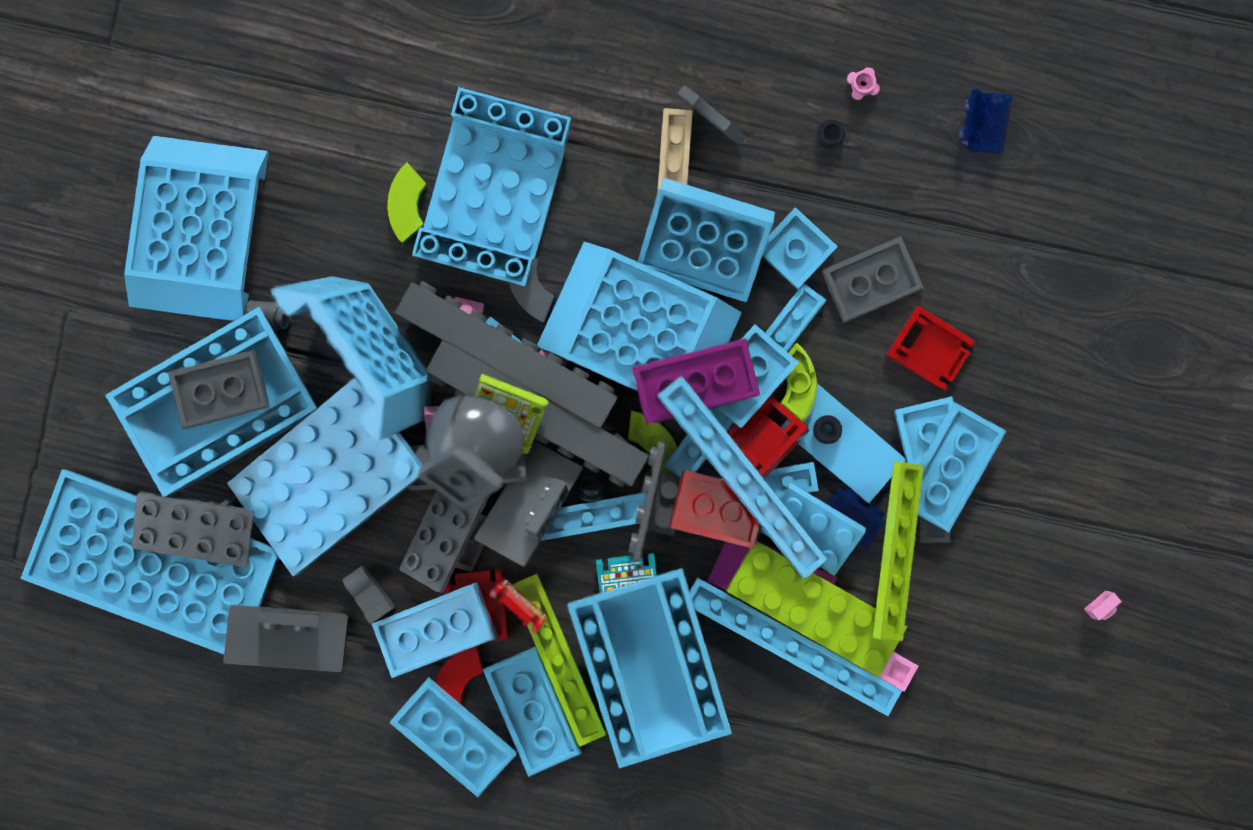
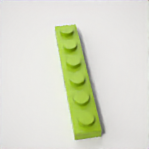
[873,461,924,641]
[512,573,606,747]

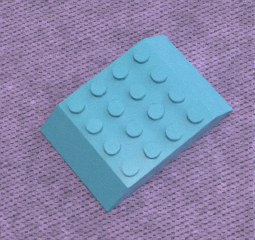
[105,307,317,497]
[567,569,732,768]

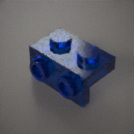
[959,88,1013,154]
[826,487,887,551]

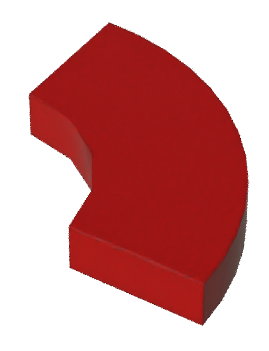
[435,646,483,705]

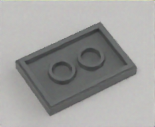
[821,236,924,323]
[168,350,271,430]

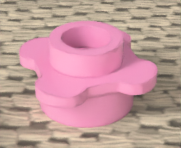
[847,67,880,100]

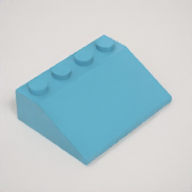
[638,178,775,302]

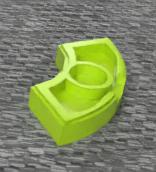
[388,162,427,244]
[780,343,817,423]
[628,411,677,476]

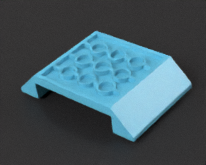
[412,87,571,287]
[124,136,269,321]
[537,242,742,391]
[271,276,433,442]

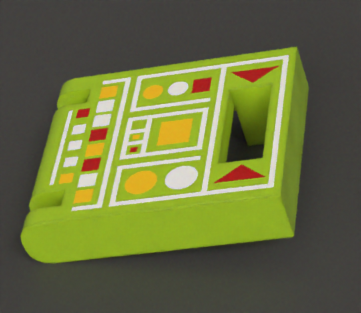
[473,374,548,454]

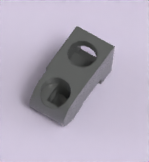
[343,565,396,624]

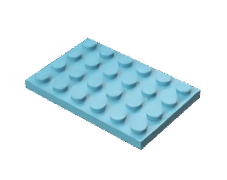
[227,377,422,577]

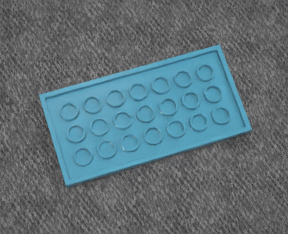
[21,469,279,654]

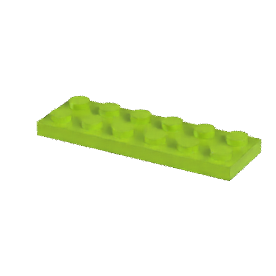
[726,541,907,677]

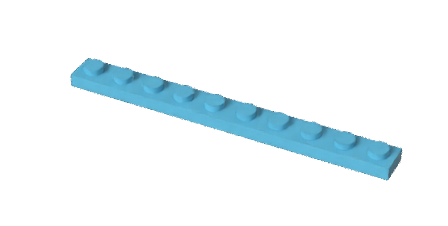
[541,462,819,541]

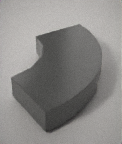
[678,85,747,145]
[509,257,555,323]

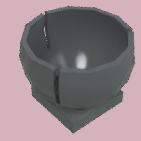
[418,396,524,509]

